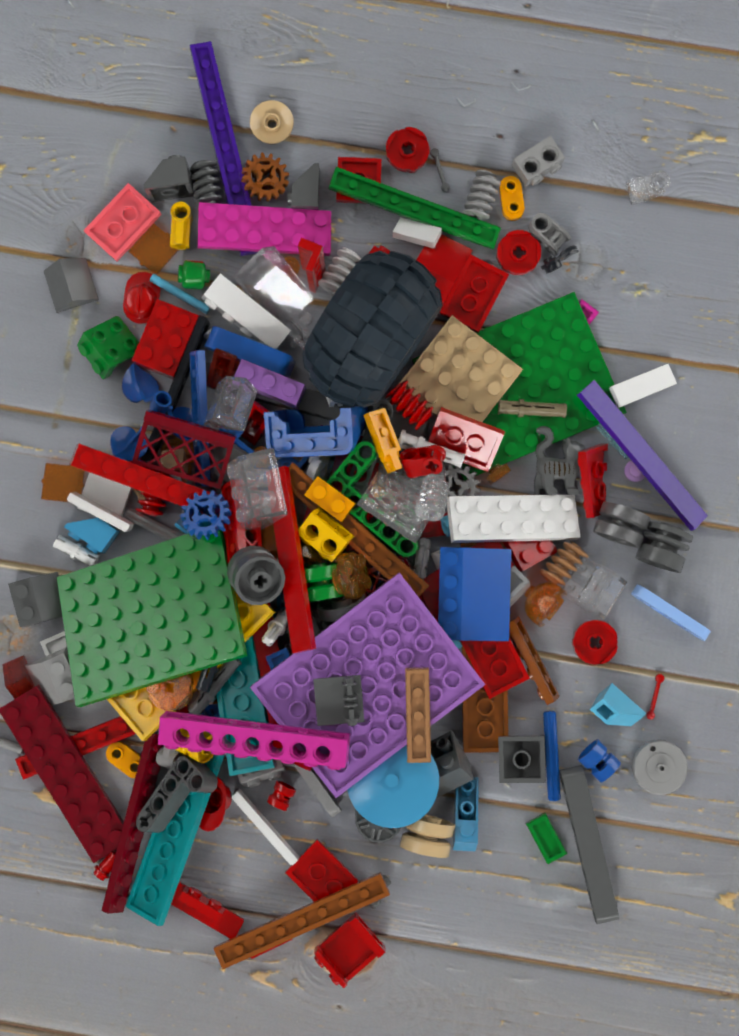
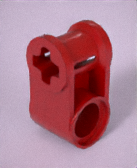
[400,445,446,478]

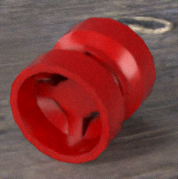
[267,780,296,811]

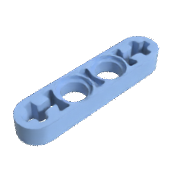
[631,584,711,641]

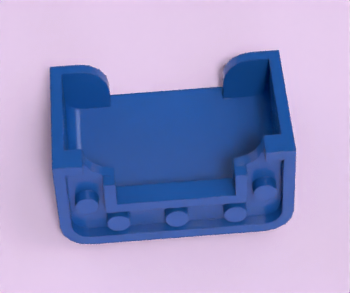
[264,406,368,458]

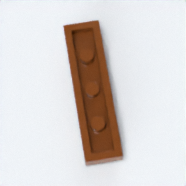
[509,616,560,705]

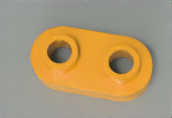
[499,176,525,221]
[106,741,141,779]

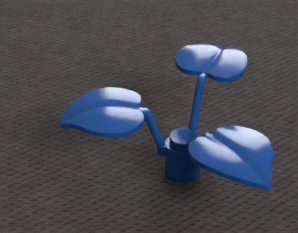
[110,363,212,461]

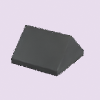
[44,258,99,313]

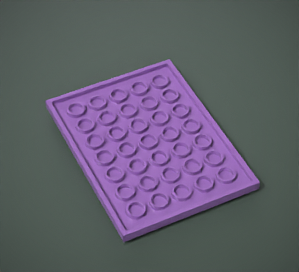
[250,572,485,798]

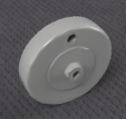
[632,739,688,795]

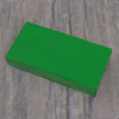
[525,812,567,864]

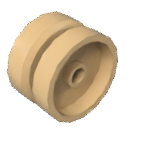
[400,814,455,858]

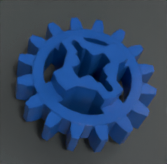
[180,490,232,540]

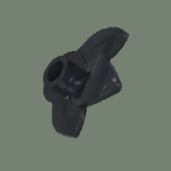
[541,245,579,274]

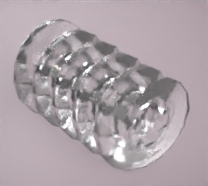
[415,473,450,521]

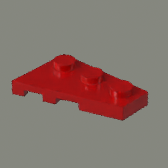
[578,443,608,518]

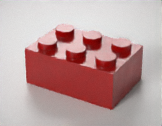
[132,299,199,379]

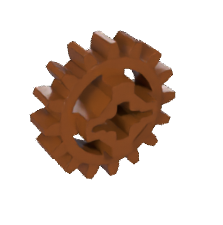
[241,152,289,202]

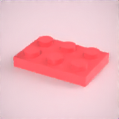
[83,183,162,262]

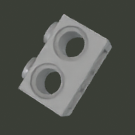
[511,136,565,187]

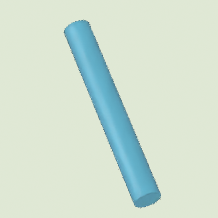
[149,274,211,315]

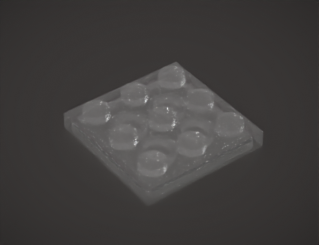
[357,463,439,543]

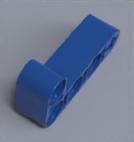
[204,326,296,378]

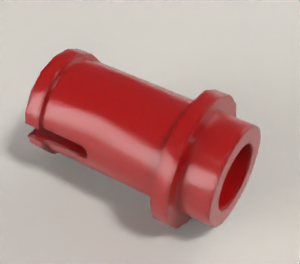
[93,851,116,881]

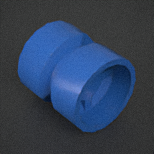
[577,739,621,783]

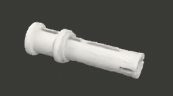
[398,429,465,468]

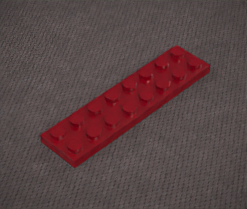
[0,684,124,863]

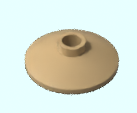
[250,100,294,144]

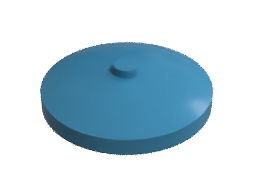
[347,745,439,828]

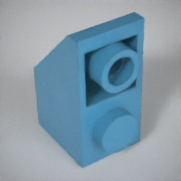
[64,518,120,554]

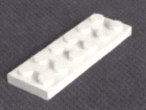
[446,495,581,543]

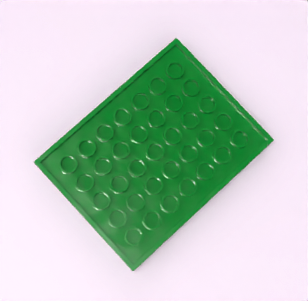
[412,292,627,481]
[57,530,247,707]

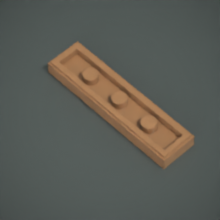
[405,667,431,763]

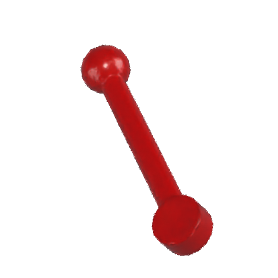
[646,674,665,720]

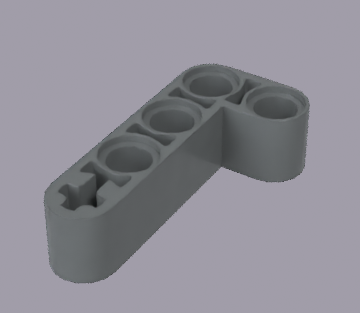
[136,756,218,833]

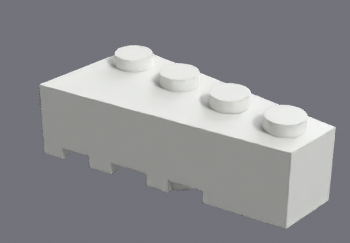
[201,273,291,349]

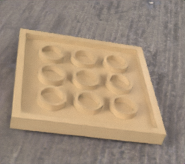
[400,315,523,422]

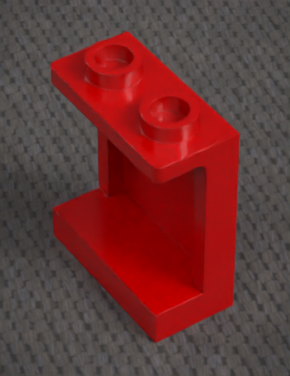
[314,912,386,988]

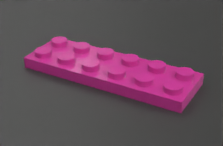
[197,202,331,256]

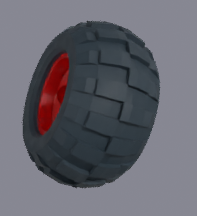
[302,251,442,408]

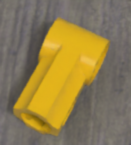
[170,201,193,250]

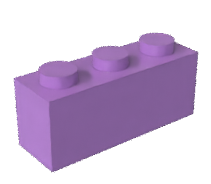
[233,359,306,409]

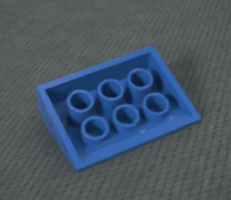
[438,547,512,641]

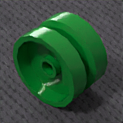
[304,562,347,602]

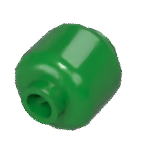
[178,260,210,290]

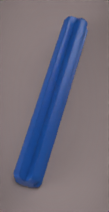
[543,711,561,801]

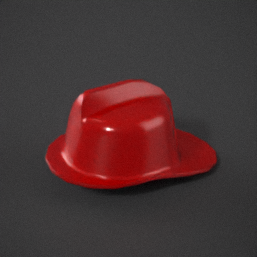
[123,272,161,324]
[199,777,232,832]

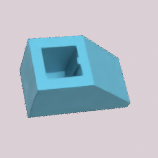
[590,683,646,726]

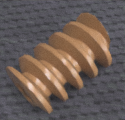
[540,540,589,589]

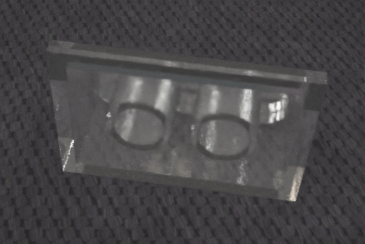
[227,448,288,530]

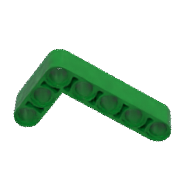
[327,441,419,557]

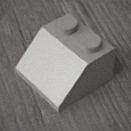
[25,647,74,705]

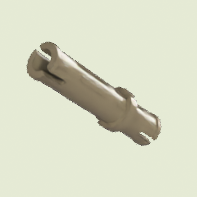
[498,399,567,418]

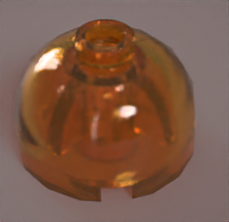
[524,582,567,627]

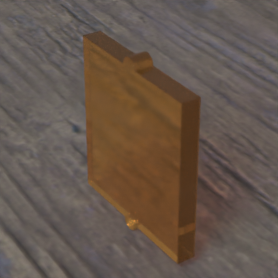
[128,223,179,275]
[41,463,85,503]

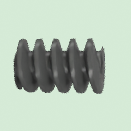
[190,160,222,209]

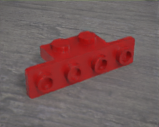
[171,882,244,939]

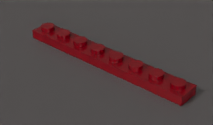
[101,732,164,914]

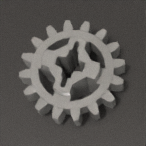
[432,464,481,509]

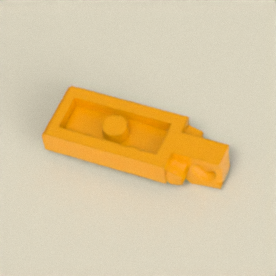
[363,408,402,473]

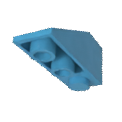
[453,777,479,852]

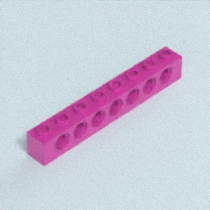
[158,711,350,770]

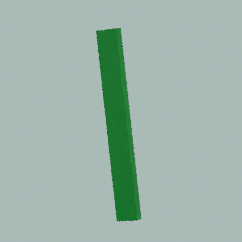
[328,167,501,250]

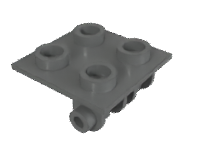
[313,675,365,726]

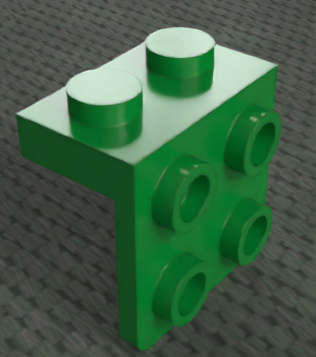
[77,316,139,380]

